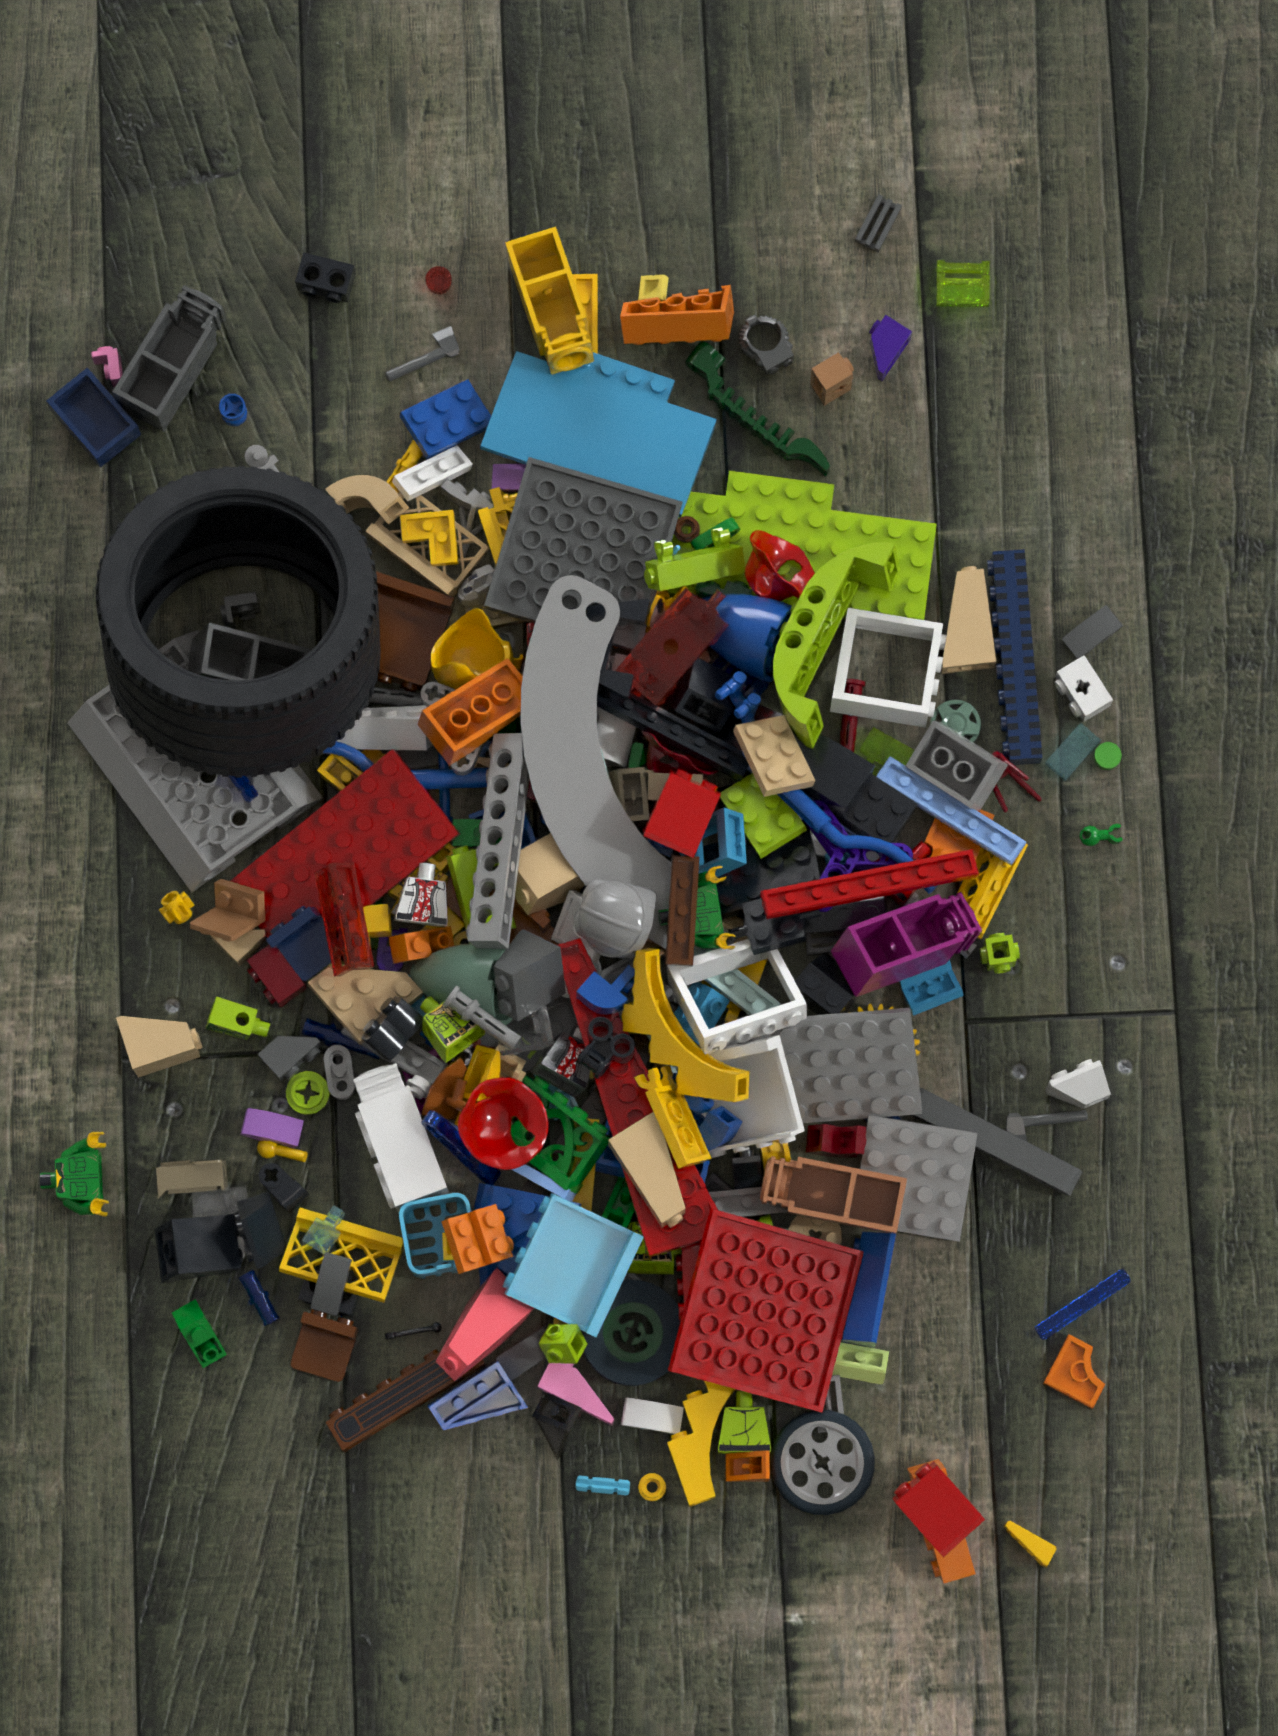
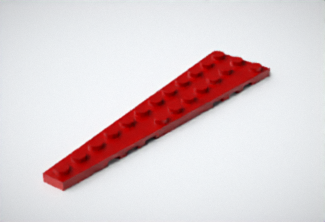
[557,938,718,1257]

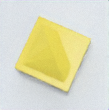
[638,275,669,301]

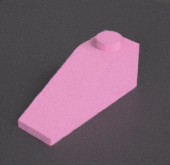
[537,1363,614,1426]

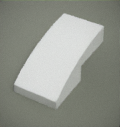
[621,1398,684,1434]

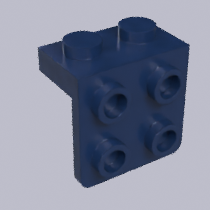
[266,906,345,981]

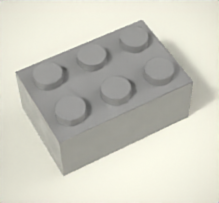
[905,720,1008,811]

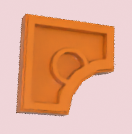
[1043,1334,1105,1409]

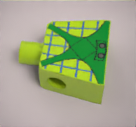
[205,996,271,1040]

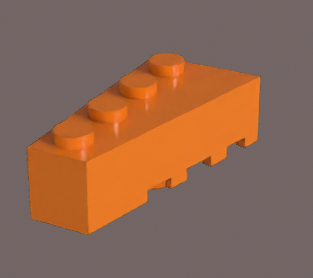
[620,285,734,345]

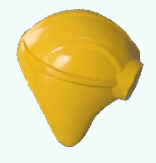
[431,608,514,689]

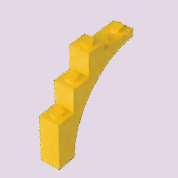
[621,948,750,1102]
[667,1381,736,1507]

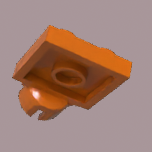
[924,810,994,861]

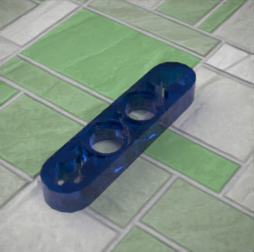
[421,1110,501,1185]

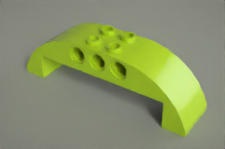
[773,542,900,749]

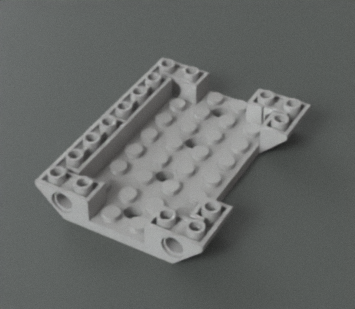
[68,630,323,892]

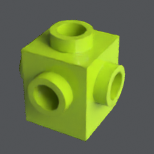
[979,933,1020,974]
[539,1324,587,1364]

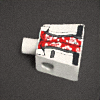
[393,863,447,927]

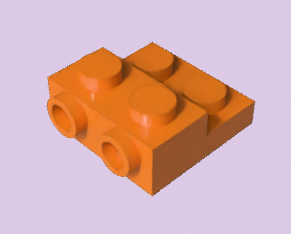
[441,1204,514,1274]

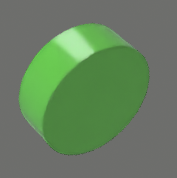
[1094,742,1122,770]

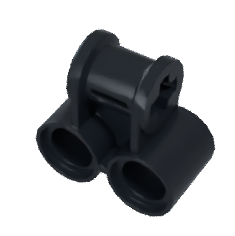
[576,1017,635,1079]

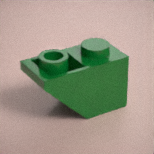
[172,1299,227,1368]

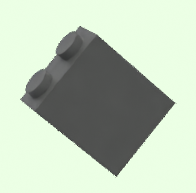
[494,929,566,1021]

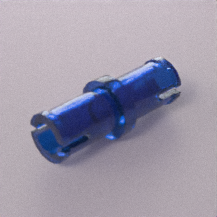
[238,1270,280,1326]

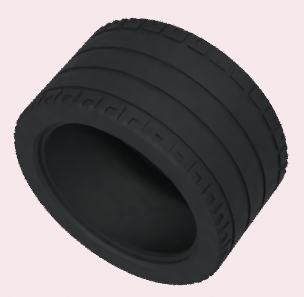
[95,466,381,778]

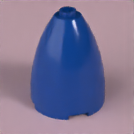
[687,594,792,682]

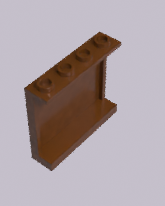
[376,571,455,692]

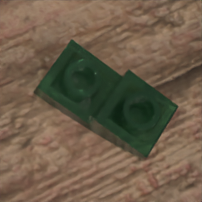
[694,580,752,598]

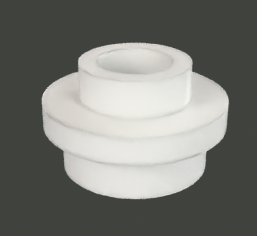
[406,1075,432,1099]

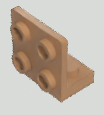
[190,879,265,942]

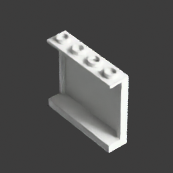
[676,1035,805,1158]

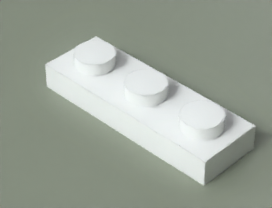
[392,445,473,501]

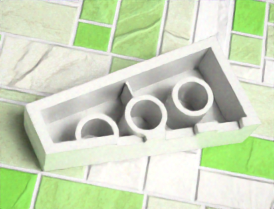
[337,705,432,750]

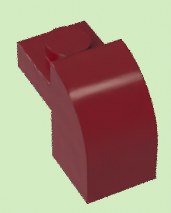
[806,1124,867,1158]

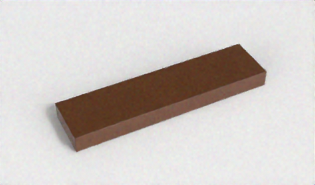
[665,855,699,967]

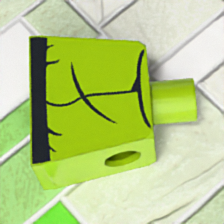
[718,1391,771,1454]

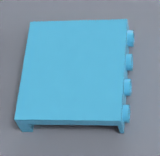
[502,1193,643,1337]

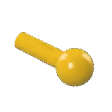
[257,1141,308,1162]

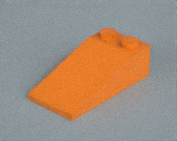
[417,658,523,766]

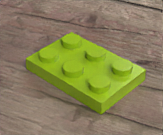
[720,773,807,858]

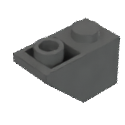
[258,1036,322,1082]

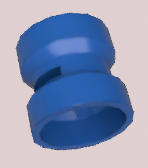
[219,394,247,426]

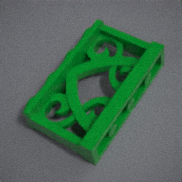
[511,1075,611,1194]

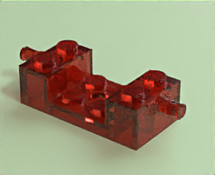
[616,588,730,707]

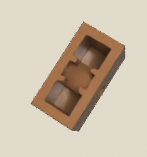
[810,352,854,406]

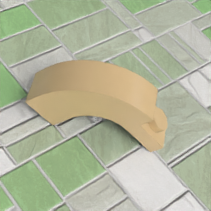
[325,475,409,524]

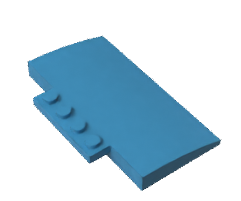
[480,351,717,517]

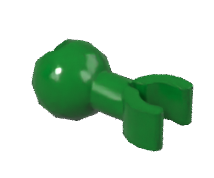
[1079,824,1123,847]

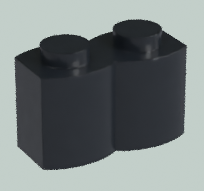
[361,996,423,1061]

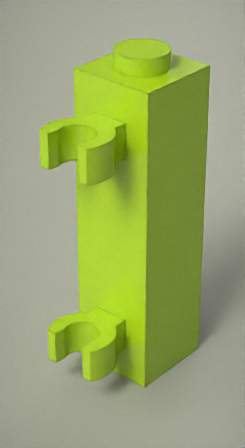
[644,527,745,591]
[446,845,516,944]

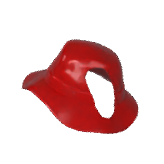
[744,530,815,601]
[458,1077,548,1170]

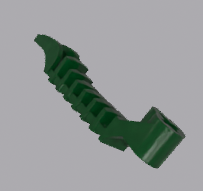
[685,341,830,477]

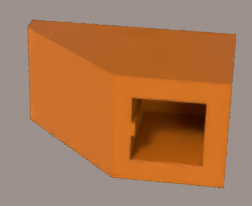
[389,926,454,964]

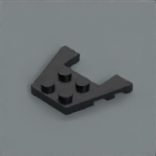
[567,599,651,701]

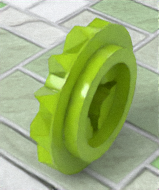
[286,1071,330,1115]

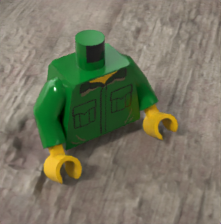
[658,865,735,950]
[40,1132,109,1217]

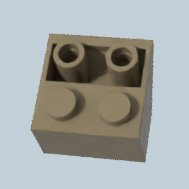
[608,767,649,827]

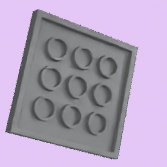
[860,1115,977,1242]

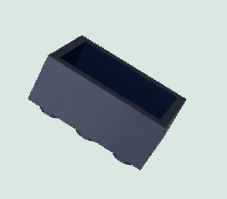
[46,368,141,468]

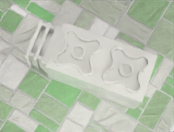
[353,1063,449,1214]

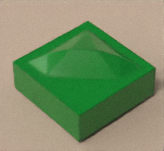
[628,742,646,768]

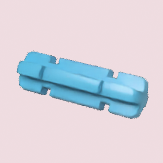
[576,1476,630,1495]

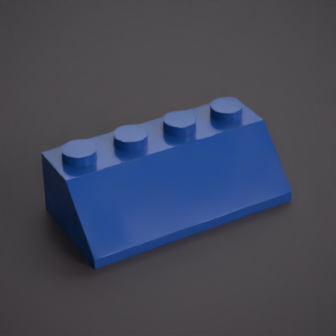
[842,1231,896,1348]

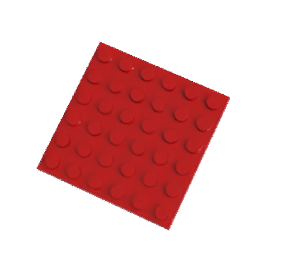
[668,1209,864,1413]

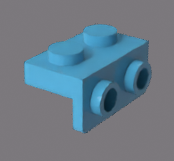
[899,960,964,1016]
[674,982,729,1045]

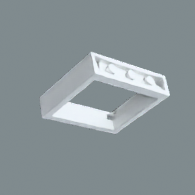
[830,608,947,728]
[667,939,807,1054]

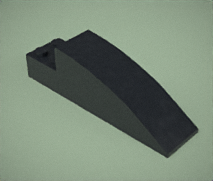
[709,698,917,843]

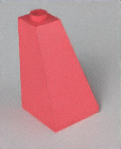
[436,1268,535,1381]

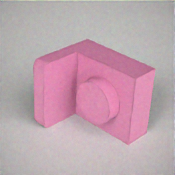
[91,346,123,387]

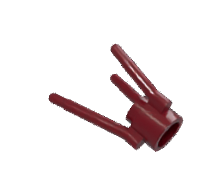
[992,751,1042,813]

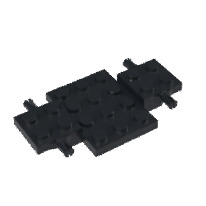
[703,784,821,955]

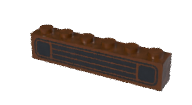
[326,1349,486,1453]

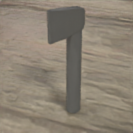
[385,326,460,381]
[1006,1110,1088,1142]

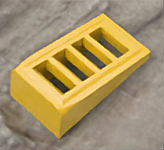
[1004,1521,1057,1568]

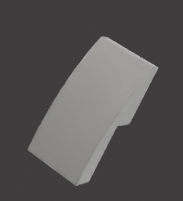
[441,479,494,514]

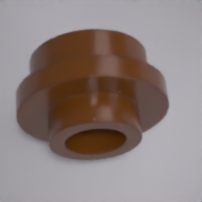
[674,516,700,543]

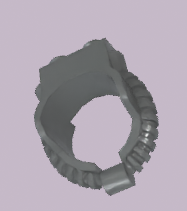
[738,315,794,375]

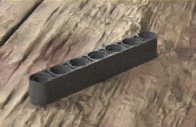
[911,1087,1083,1196]

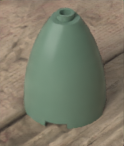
[410,943,512,1025]

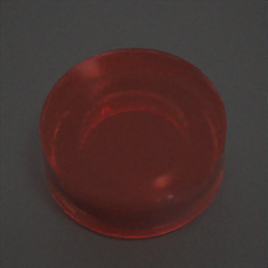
[425,266,452,294]

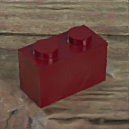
[247,944,307,1008]

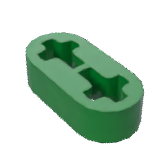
[691,517,741,551]

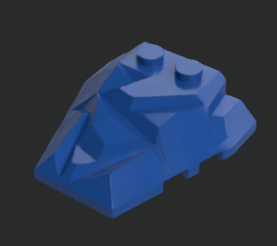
[474,1183,582,1286]

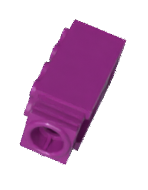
[831,892,982,997]

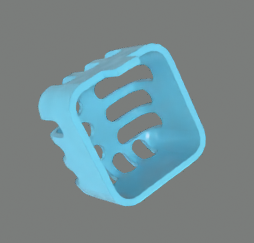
[399,1193,472,1279]

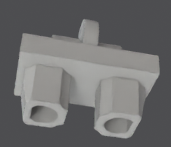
[244,445,279,472]

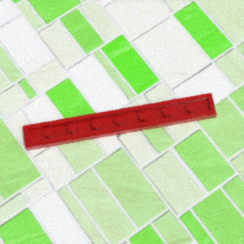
[760,849,979,919]

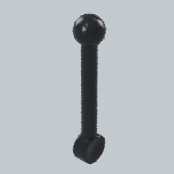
[385,1322,442,1340]

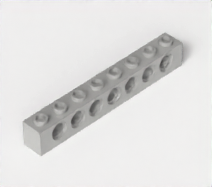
[466,733,529,949]

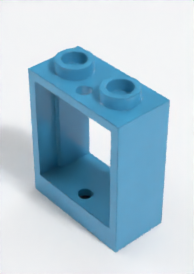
[680,807,747,877]

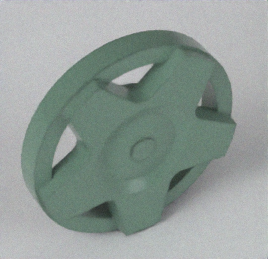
[930,700,981,743]

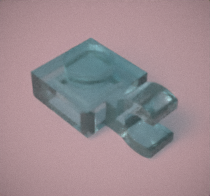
[302,1205,346,1255]

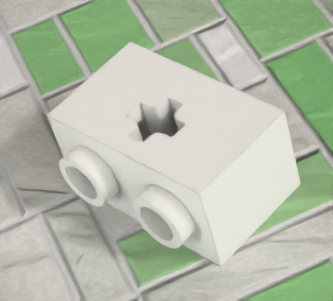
[1054,655,1113,722]

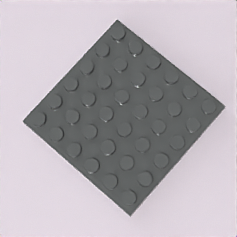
[484,457,683,653]

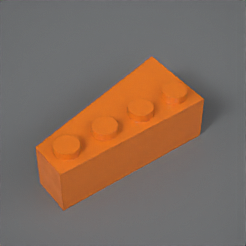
[907,1459,976,1583]

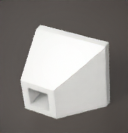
[1045,1059,1111,1109]

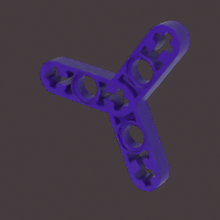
[804,800,913,912]

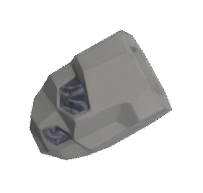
[458,564,495,607]

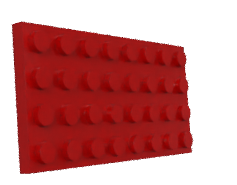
[231,749,460,938]

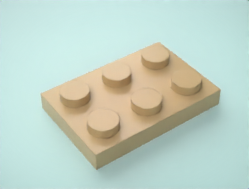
[733,715,815,797]

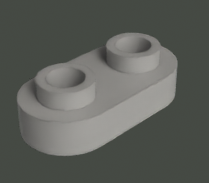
[324,1045,356,1100]

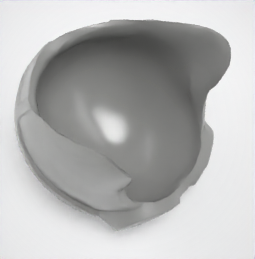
[574,879,657,960]

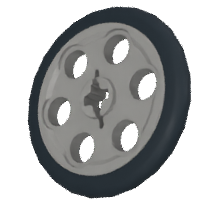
[770,1410,875,1515]

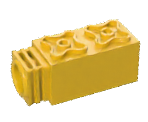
[505,227,594,374]

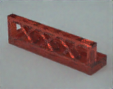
[314,862,374,977]

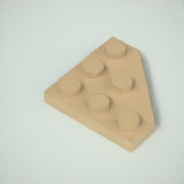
[308,966,423,1045]

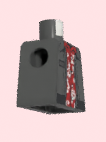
[531,1027,590,1098]

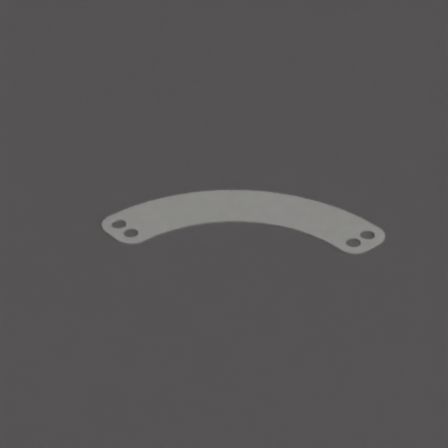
[520,575,671,949]

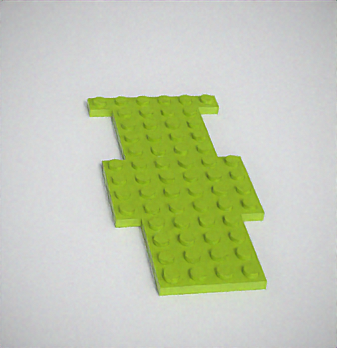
[668,471,937,620]

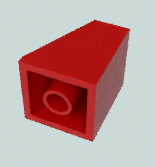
[643,769,721,858]
[892,1461,985,1558]

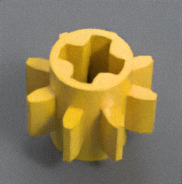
[159,891,195,924]

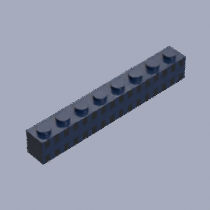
[987,549,1043,765]

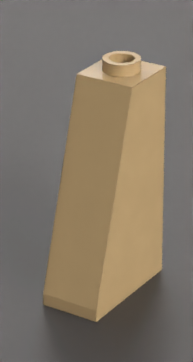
[941,566,996,674]
[608,1112,685,1228]

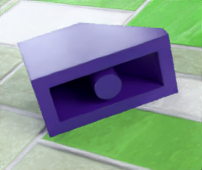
[869,315,912,381]

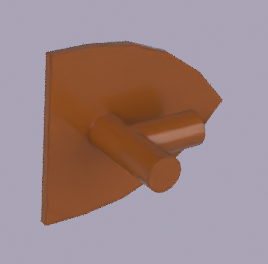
[422,1057,467,1120]

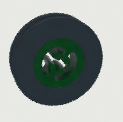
[581,1280,681,1386]

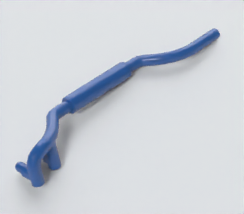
[715,671,938,894]
[323,741,489,789]

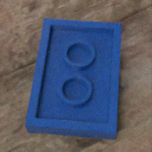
[400,379,491,460]

